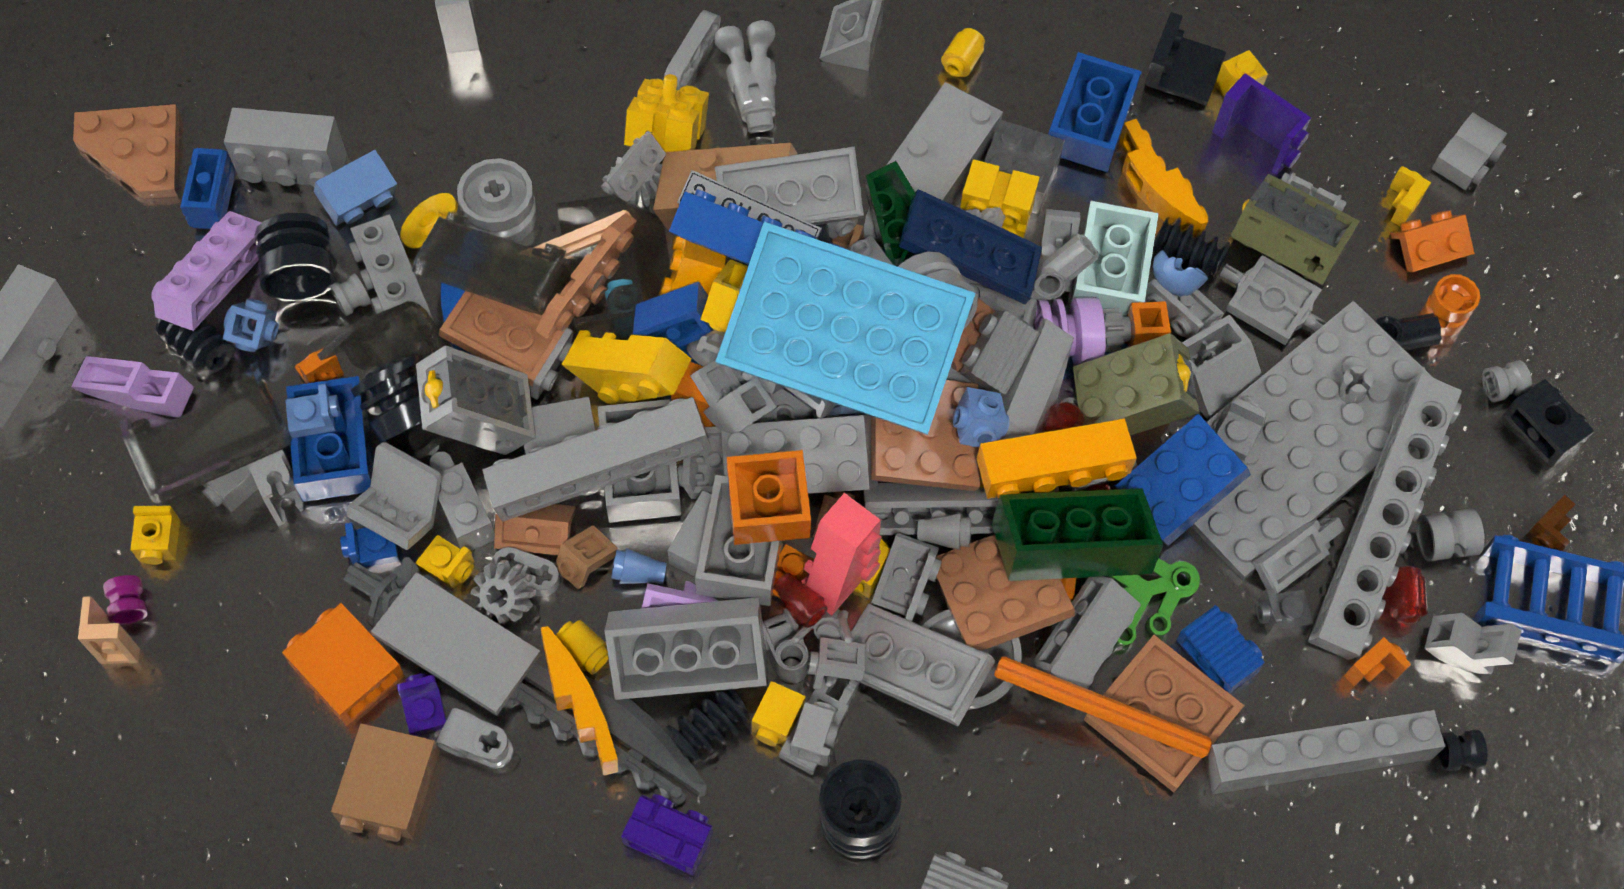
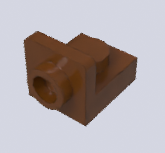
[1525,495,1576,551]

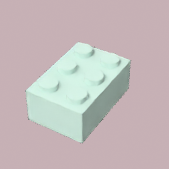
[1070,201,1159,317]

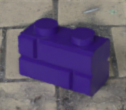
[621,794,713,876]

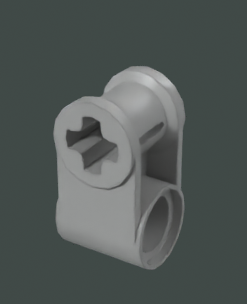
[762,607,809,684]
[436,708,514,769]

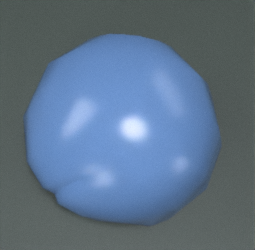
[1153,250,1208,297]

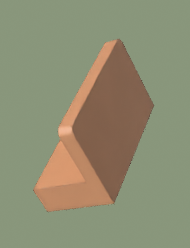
[494,504,575,555]

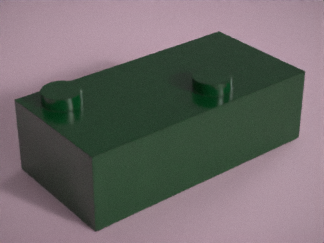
[992,488,1163,581]

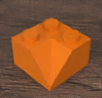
[726,450,811,545]

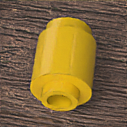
[941,28,985,77]
[556,620,609,675]

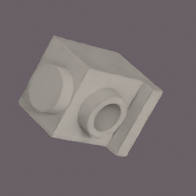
[791,702,839,767]

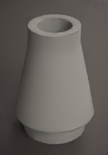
[917,513,971,550]

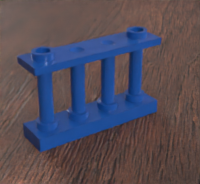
[1474,535,1624,663]

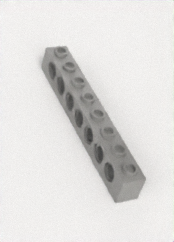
[1308,373,1462,660]

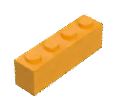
[977,418,1137,499]

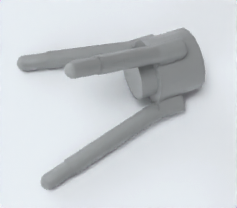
[792,609,852,687]

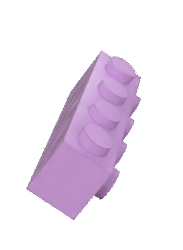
[152,211,262,331]

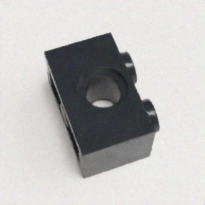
[1503,379,1594,468]

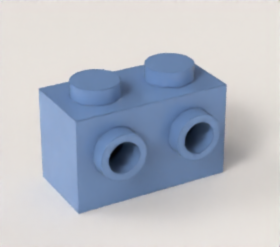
[314,150,397,226]

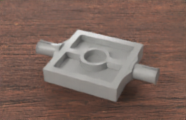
[1220,255,1327,346]

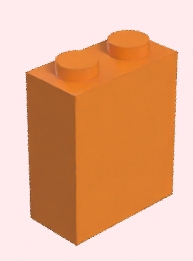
[282,603,405,727]

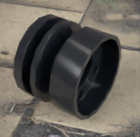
[254,212,335,301]
[350,354,422,444]
[819,759,902,859]

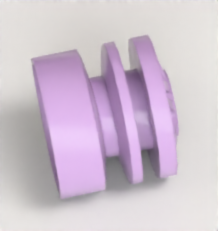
[1033,297,1106,367]

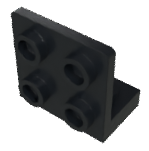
[1145,12,1226,105]

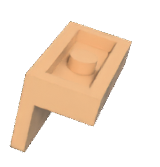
[78,596,140,664]

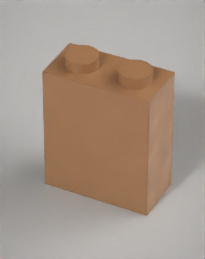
[331,723,440,842]

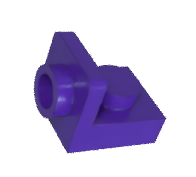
[397,674,447,737]

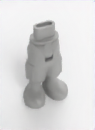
[714,20,776,133]

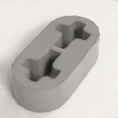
[492,547,560,597]

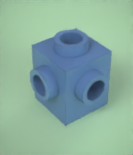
[223,298,279,352]
[953,387,1010,447]

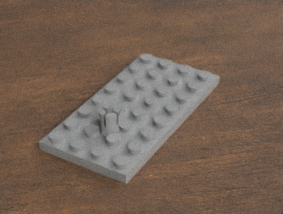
[1191,301,1433,581]

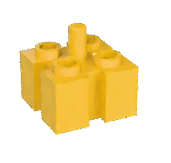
[624,74,709,152]
[960,159,1040,238]

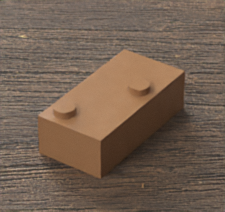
[653,143,798,231]

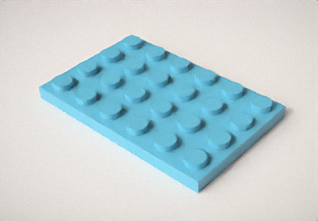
[715,222,976,435]

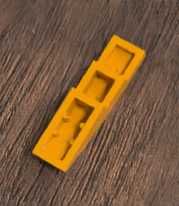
[541,626,618,775]

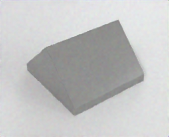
[820,0,884,71]

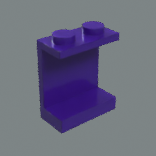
[1212,73,1311,176]

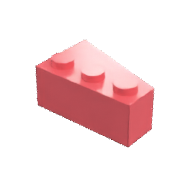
[797,493,882,616]

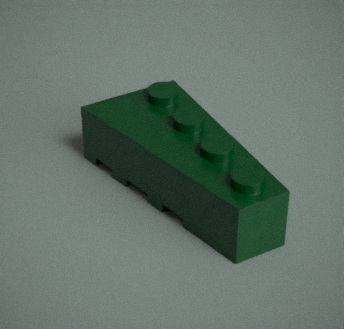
[865,161,916,267]

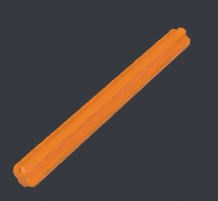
[994,656,1212,758]

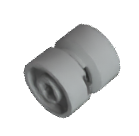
[1416,509,1485,561]

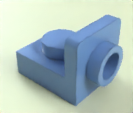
[285,384,340,438]

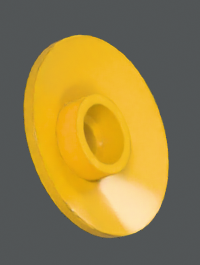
[400,193,458,248]

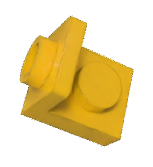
[1390,166,1431,226]
[415,535,475,591]

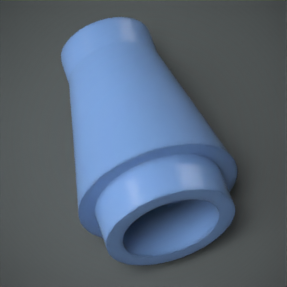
[611,548,667,584]

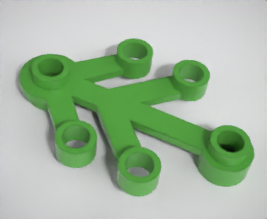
[1071,558,1200,646]

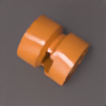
[1421,274,1480,336]

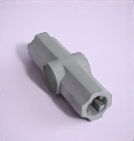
[1031,233,1099,300]

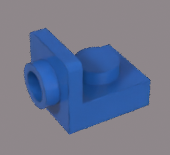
[340,522,399,568]

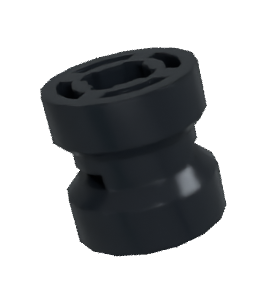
[1437,730,1488,771]

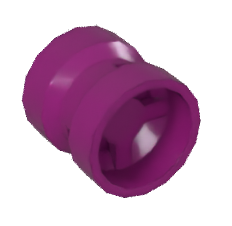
[103,575,147,625]

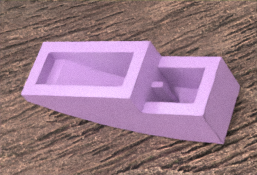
[71,356,194,418]

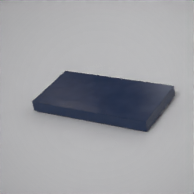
[899,189,1042,305]

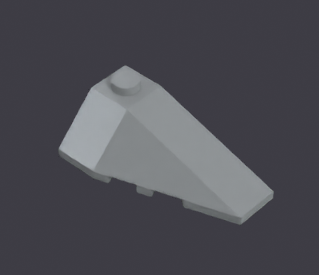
[1000,318,1074,440]

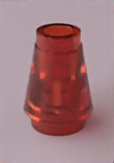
[773,573,828,628]

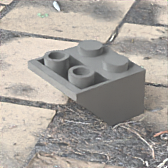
[1182,315,1262,420]

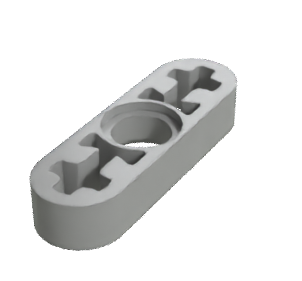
[663,10,721,90]

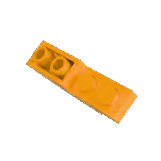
[1119,119,1208,236]

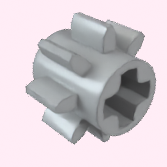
[1103,308,1131,352]

